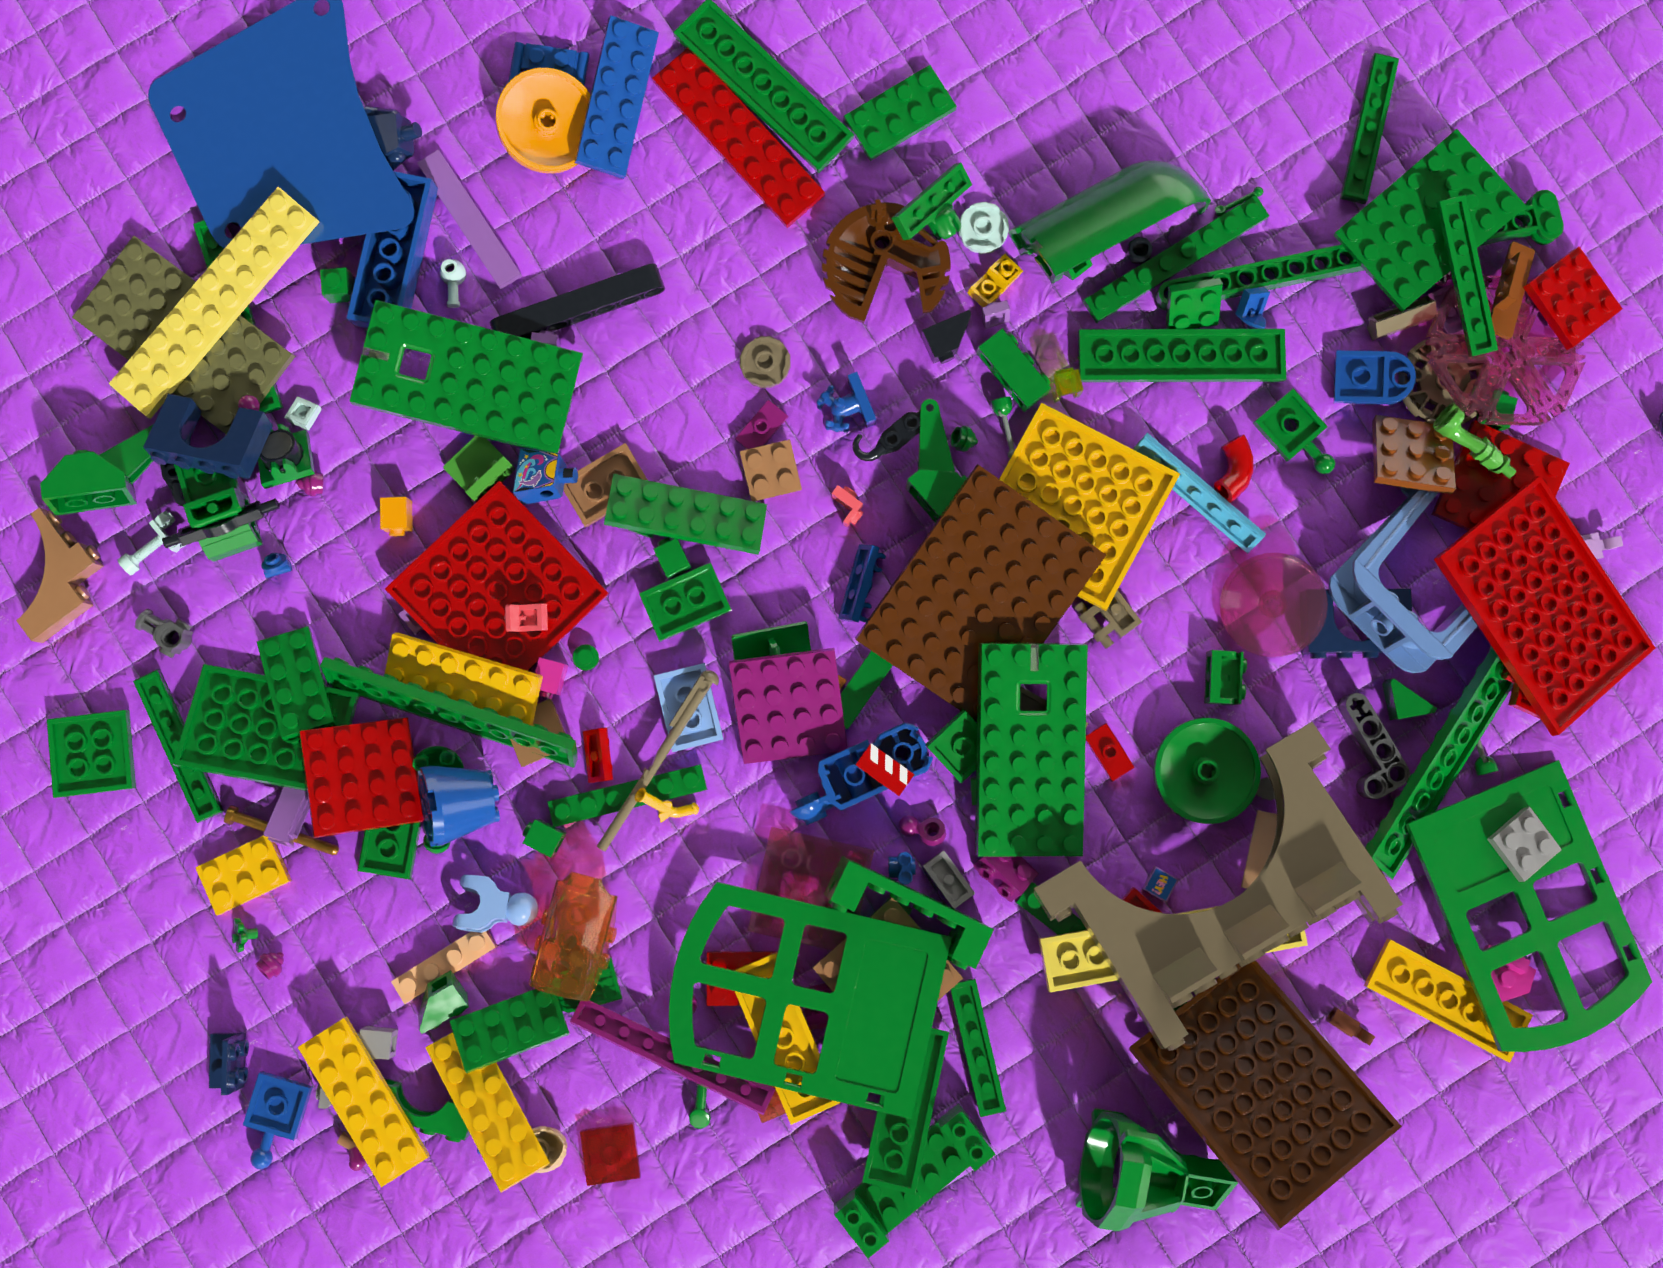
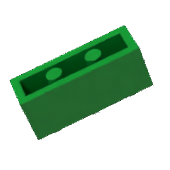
[976,328,1051,412]

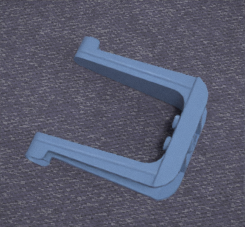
[1328,487,1478,673]

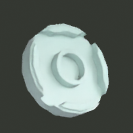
[958,202,1009,254]

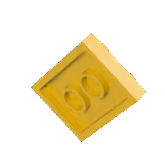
[195,835,292,916]

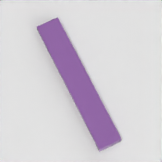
[417,149,522,290]

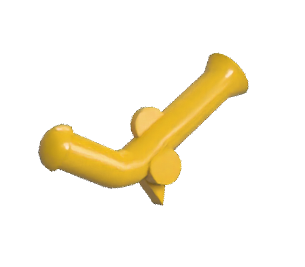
[635,788,699,823]

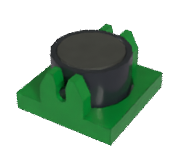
[258,424,315,489]

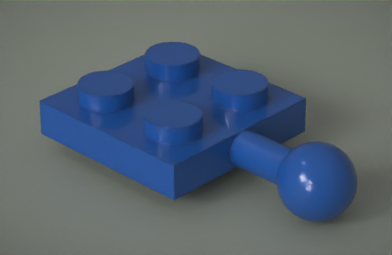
[243,1071,313,1169]

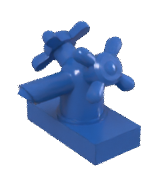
[816,372,876,433]

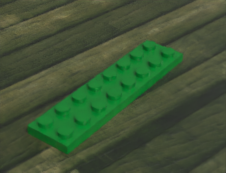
[673,0,854,173]
[1078,329,1286,382]

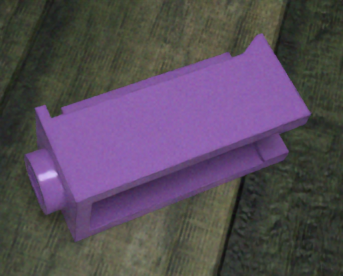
[263,787,310,848]

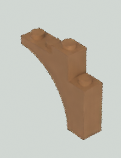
[16,508,104,643]

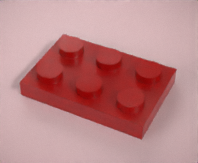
[707,951,778,1006]

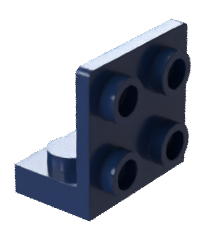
[209,1033,249,1095]

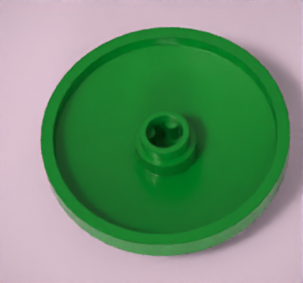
[1153,718,1261,824]

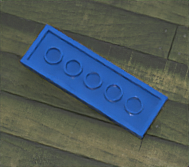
[575,15,659,179]

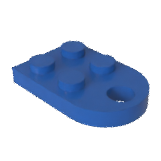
[1333,350,1416,404]

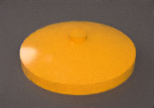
[495,68,590,173]

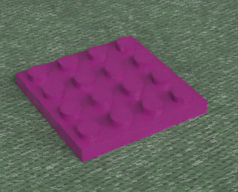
[729,648,848,764]

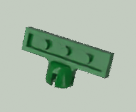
[892,162,972,241]

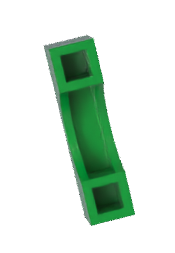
[384,1078,470,1142]

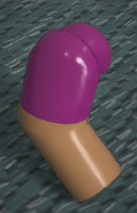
[337,1131,366,1171]

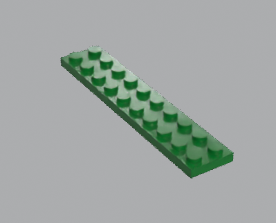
[1365,646,1513,880]
[320,657,578,768]

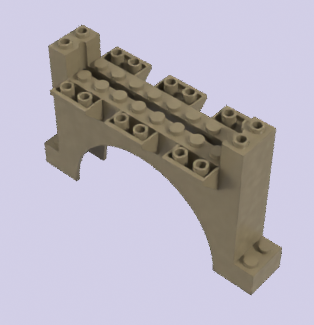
[1034,722,1403,1051]

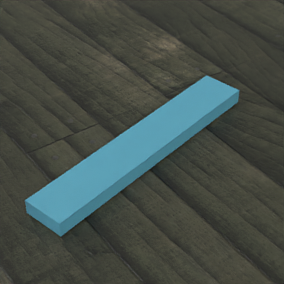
[1133,432,1266,554]

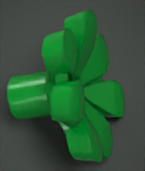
[232,918,258,953]

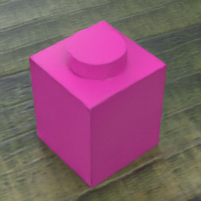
[535,657,568,699]

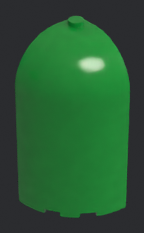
[1008,160,1211,284]

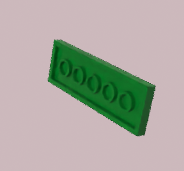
[604,474,767,555]
[862,1028,949,1195]

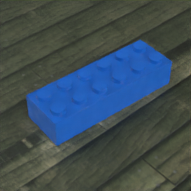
[347,171,438,329]

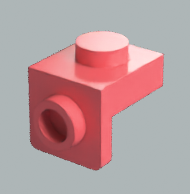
[831,485,864,527]
[504,604,548,632]

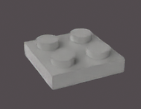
[1487,807,1562,882]

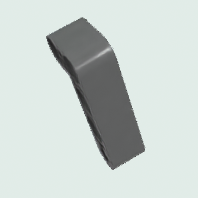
[1338,693,1410,799]

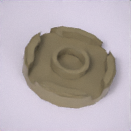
[740,336,791,388]

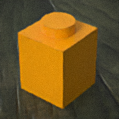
[380,497,413,537]

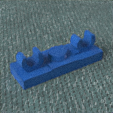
[838,544,886,623]

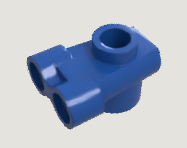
[888,852,916,884]

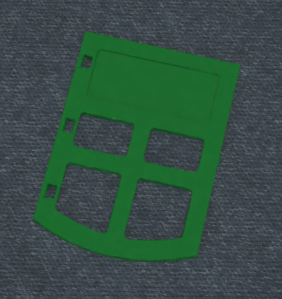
[1405,760,1652,1052]
[669,882,952,1119]

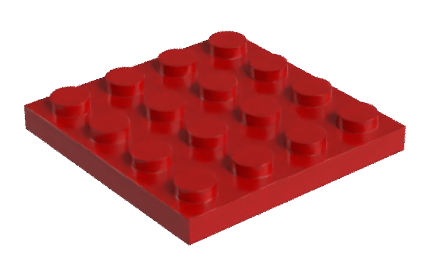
[1431,420,1570,531]
[299,717,424,838]

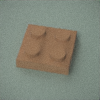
[740,439,802,501]

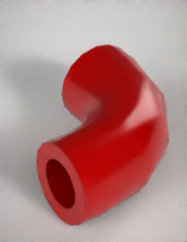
[1214,434,1253,503]

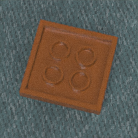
[1372,415,1456,495]

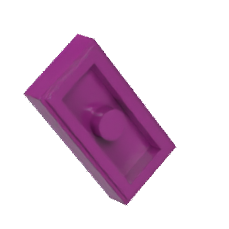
[735,400,788,449]

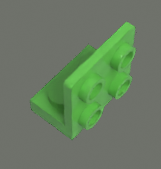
[443,436,516,502]

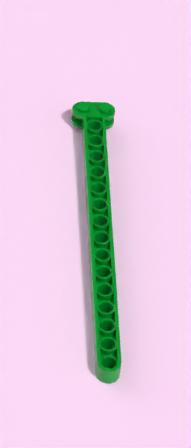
[1155,190,1564,311]

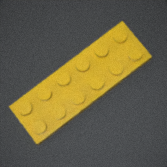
[385,632,543,726]
[1364,939,1533,1063]
[734,952,841,1125]
[298,1017,430,1187]
[425,1032,550,1193]

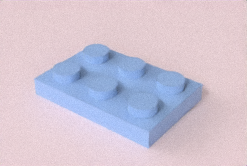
[654,663,724,752]

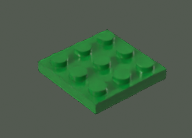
[47,710,136,798]

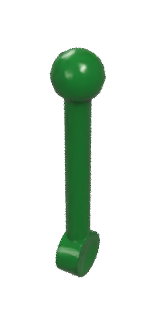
[1215,187,1263,216]

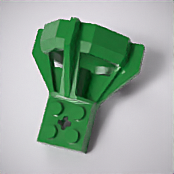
[1075,1108,1238,1231]

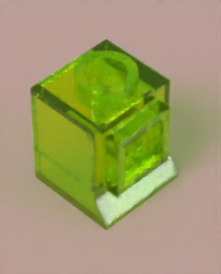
[1048,367,1083,403]

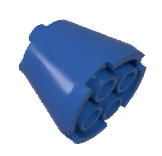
[417,766,500,847]

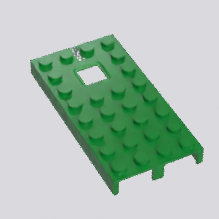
[349,300,583,454]
[975,643,1088,857]

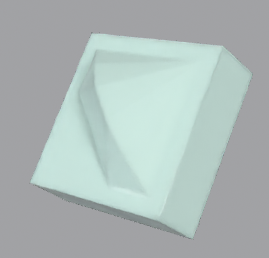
[284,396,322,430]

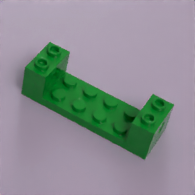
[824,856,994,970]
[834,1103,996,1258]

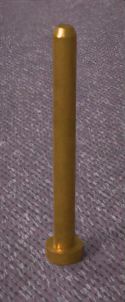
[224,805,339,855]

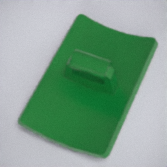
[731,621,811,660]

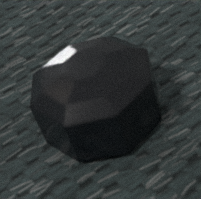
[1126,237,1153,264]

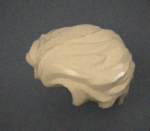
[532,1126,567,1173]

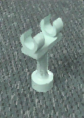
[117,511,186,576]

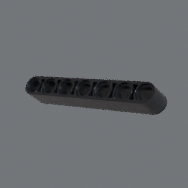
[490,264,665,339]

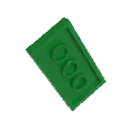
[844,65,957,161]
[256,626,336,740]
[450,982,570,1073]

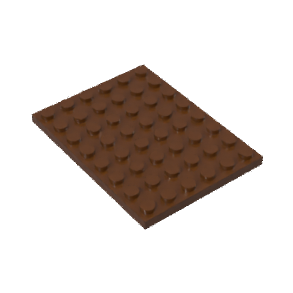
[855,464,1106,722]
[1129,960,1402,1230]

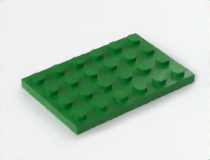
[1334,129,1527,312]
[172,664,360,791]

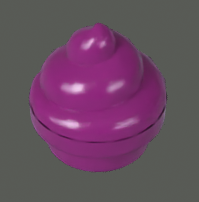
[295,470,323,496]
[255,952,284,980]

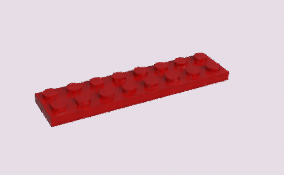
[652,48,825,228]

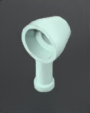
[440,259,466,308]

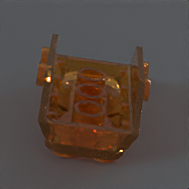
[528,871,617,1001]

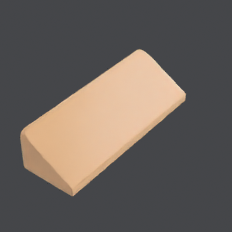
[1241,810,1277,888]

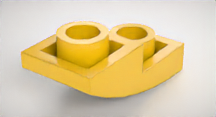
[967,254,1023,307]

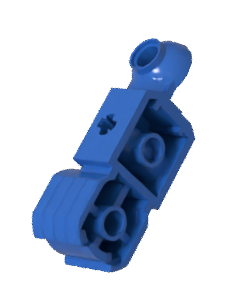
[789,723,933,826]

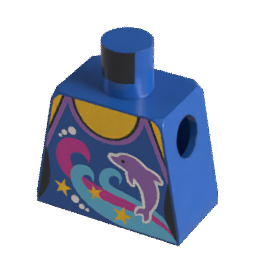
[513,448,578,505]

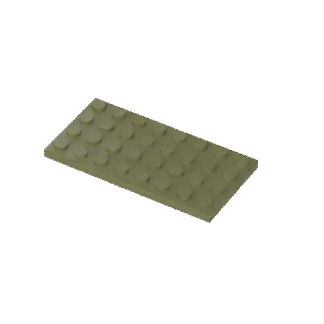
[72,236,296,434]

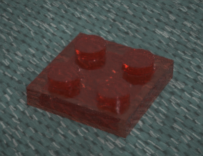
[580,1122,641,1186]

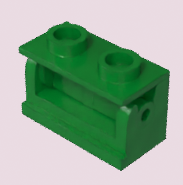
[1204,650,1247,705]

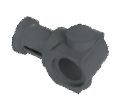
[135,609,193,658]

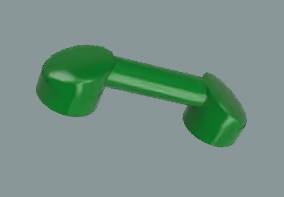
[689,1053,714,1129]

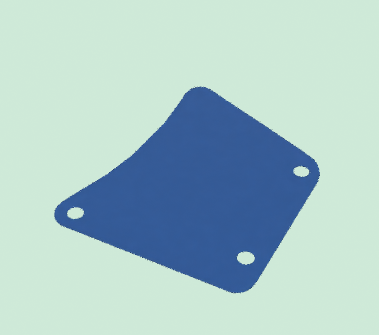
[148,0,415,248]

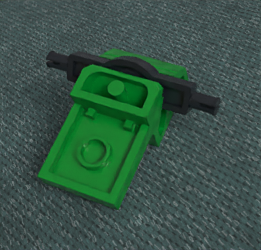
[162,464,280,562]

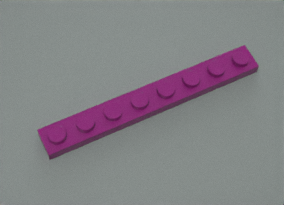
[570,997,775,1115]

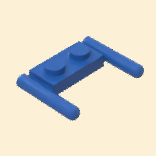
[508,42,590,86]

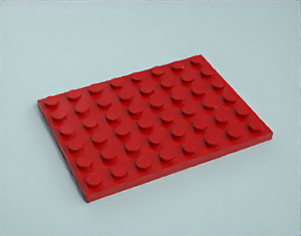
[1434,476,1656,736]

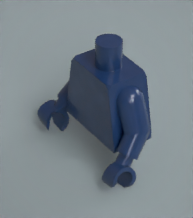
[364,105,422,171]

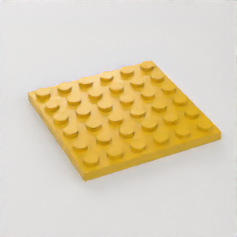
[999,403,1180,611]

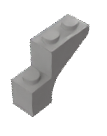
[316,1026,398,1109]

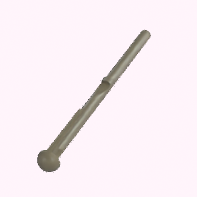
[597,670,719,852]

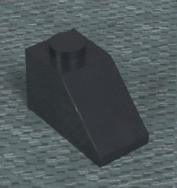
[921,310,971,364]

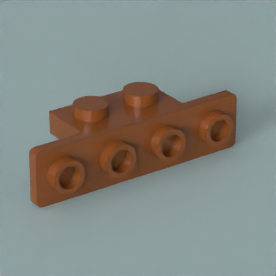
[1491,241,1535,340]

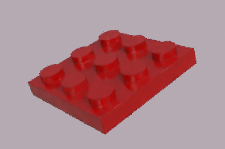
[1523,246,1623,350]

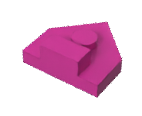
[1483,944,1536,1002]

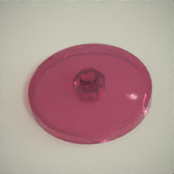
[1220,553,1328,658]

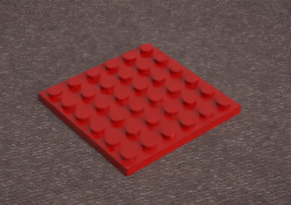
[385,480,609,671]

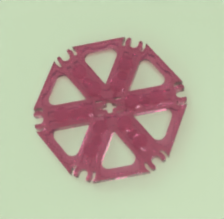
[1425,275,1586,426]

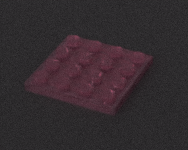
[748,827,874,950]

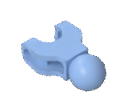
[452,875,538,933]

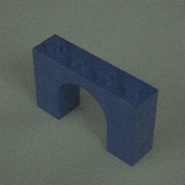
[143,394,273,479]
[1300,588,1412,659]

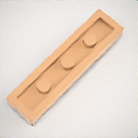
[391,930,497,1004]

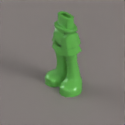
[1433,403,1516,478]

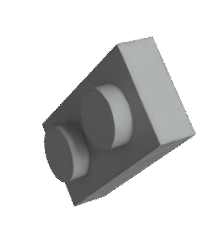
[922,850,975,909]

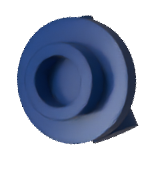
[261,553,292,578]

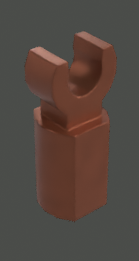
[1326,1007,1375,1046]

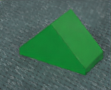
[1382,678,1437,720]

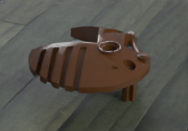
[822,199,951,323]

